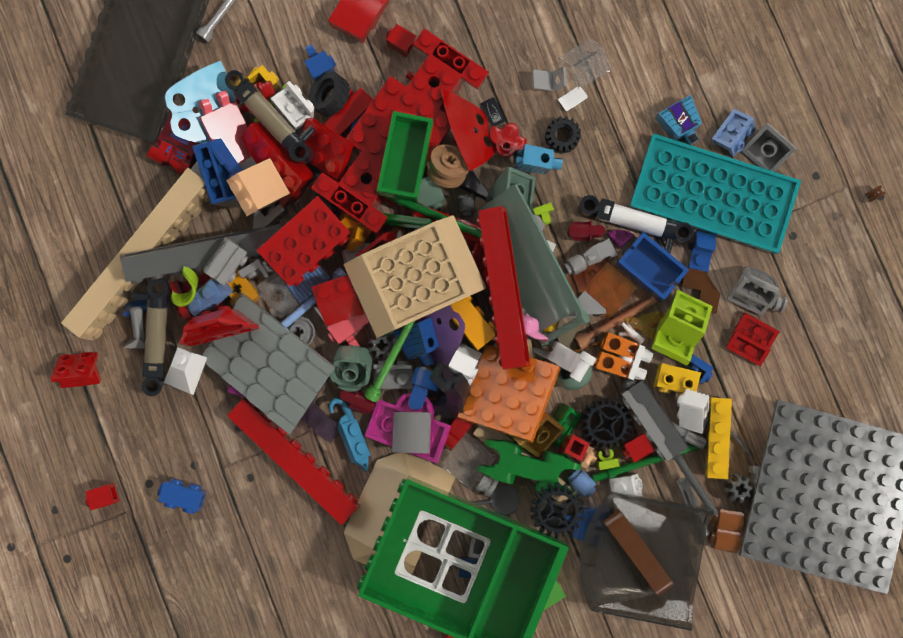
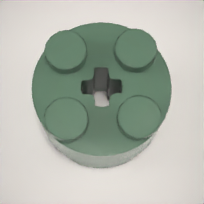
[330,345,372,392]

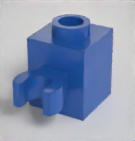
[304,44,336,82]

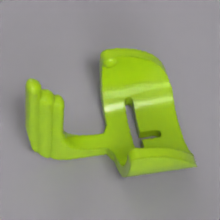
[171,266,199,307]

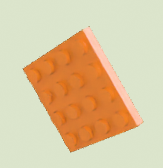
[457,344,561,443]

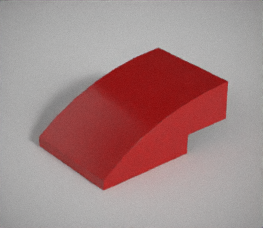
[328,0,390,44]

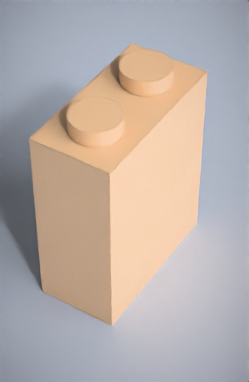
[226,158,290,216]

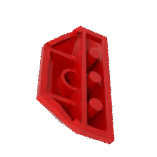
[179,306,259,347]

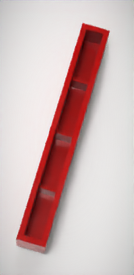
[477,206,531,370]
[227,398,361,525]

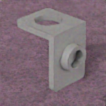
[532,67,567,92]

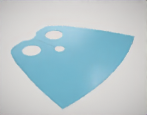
[165,61,235,143]

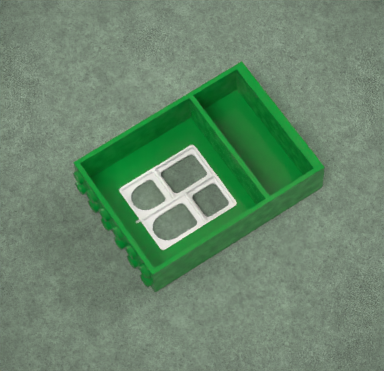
[356,476,569,638]

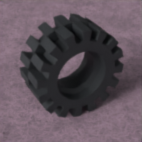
[545,116,581,154]

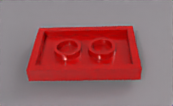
[298,118,354,180]

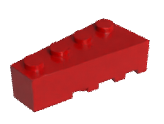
[241,121,316,207]

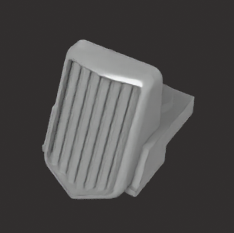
[727,266,781,316]

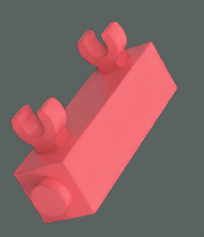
[327,304,370,347]

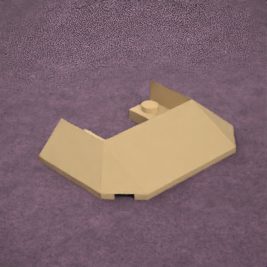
[344,452,456,575]

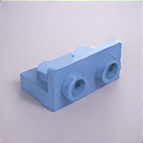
[712,109,756,157]

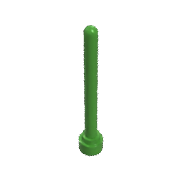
[364,321,415,402]

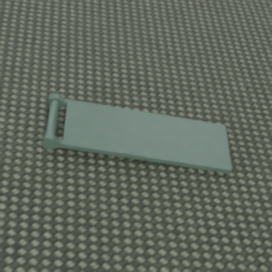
[475,184,590,347]

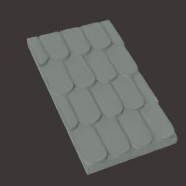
[202,293,335,434]

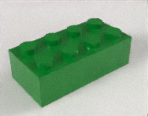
[377,111,433,203]

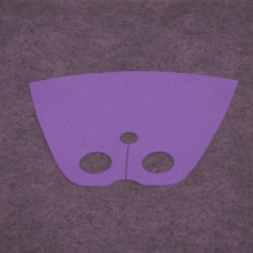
[414,305,465,366]

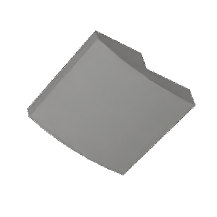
[392,412,431,454]

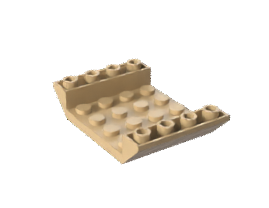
[343,215,486,338]

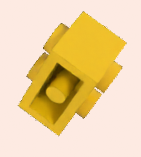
[653,363,701,397]

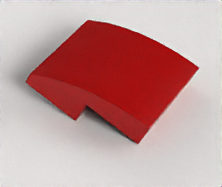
[726,312,780,367]

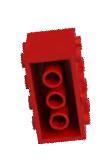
[256,196,351,287]

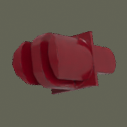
[567,220,606,243]
[340,390,376,415]

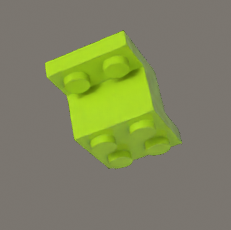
[651,289,713,366]

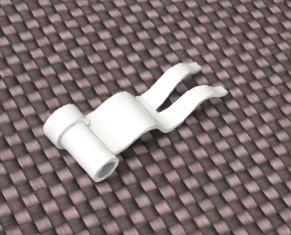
[533,340,596,382]

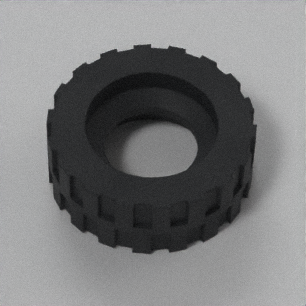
[308,71,350,117]

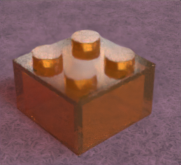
[579,262,637,319]

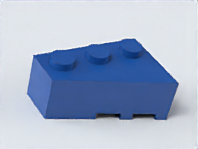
[192,138,243,204]

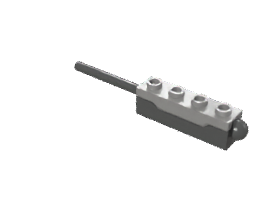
[622,379,718,516]

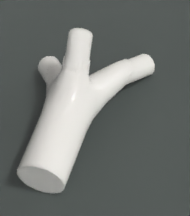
[619,320,645,345]

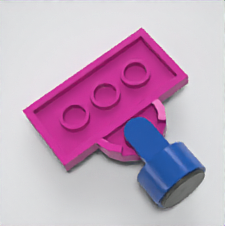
[365,365,451,463]

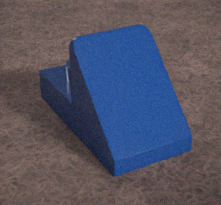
[688,231,716,273]

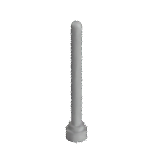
[195,0,235,43]

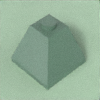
[490,167,536,212]
[416,176,445,210]

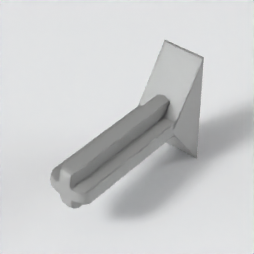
[124,306,146,349]

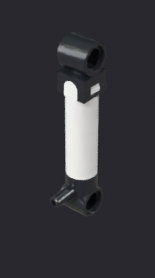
[578,195,694,253]

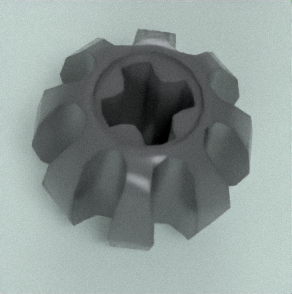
[368,334,396,360]
[723,473,754,503]

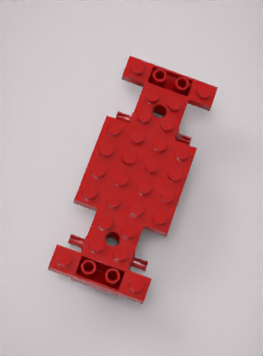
[311,28,489,234]

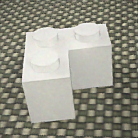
[448,343,482,385]

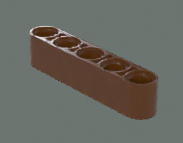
[603,509,674,597]

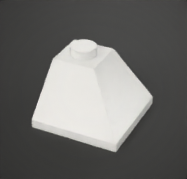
[164,346,207,395]

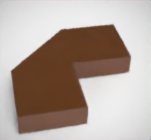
[681,268,720,314]

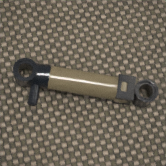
[225,70,316,164]
[131,277,170,396]

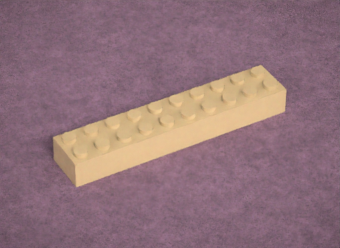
[61,168,210,340]

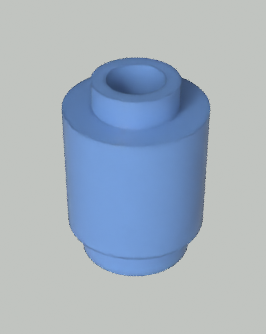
[567,470,596,497]

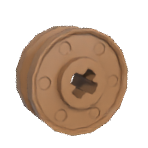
[426,144,469,188]

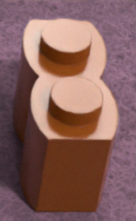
[709,508,744,553]

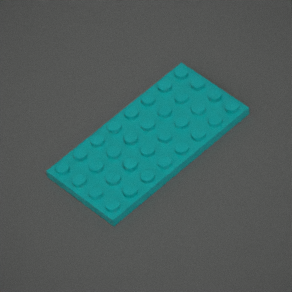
[629,133,802,254]

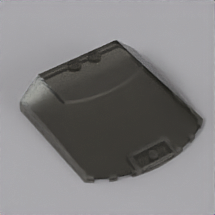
[580,492,714,631]

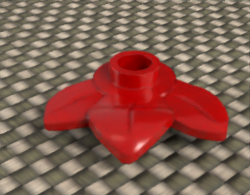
[490,123,527,158]

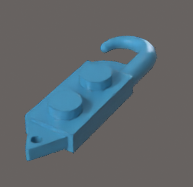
[329,397,371,472]

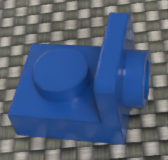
[689,354,714,384]

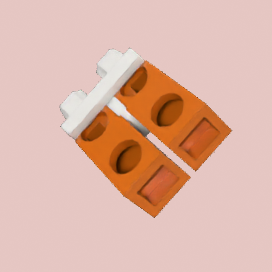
[593,332,653,380]

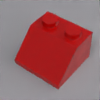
[312,275,364,326]

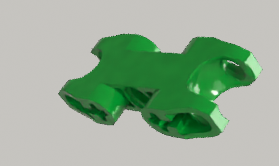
[477,438,581,496]

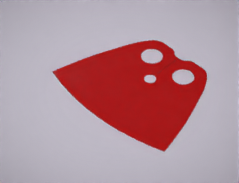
[441,88,496,171]

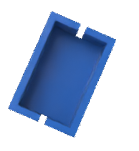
[615,232,689,302]

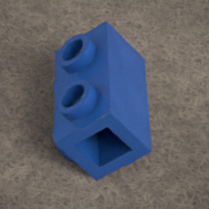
[157,478,207,514]

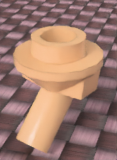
[581,446,598,468]

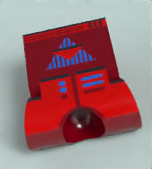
[146,111,200,175]

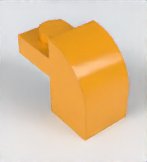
[339,211,372,252]

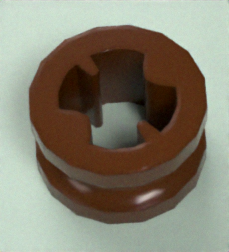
[865,185,886,202]

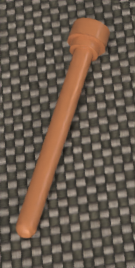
[573,296,658,350]

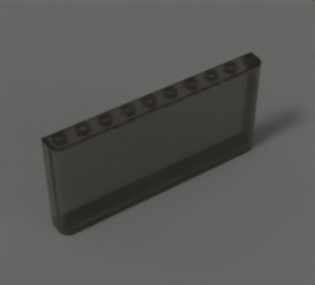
[65,0,210,144]

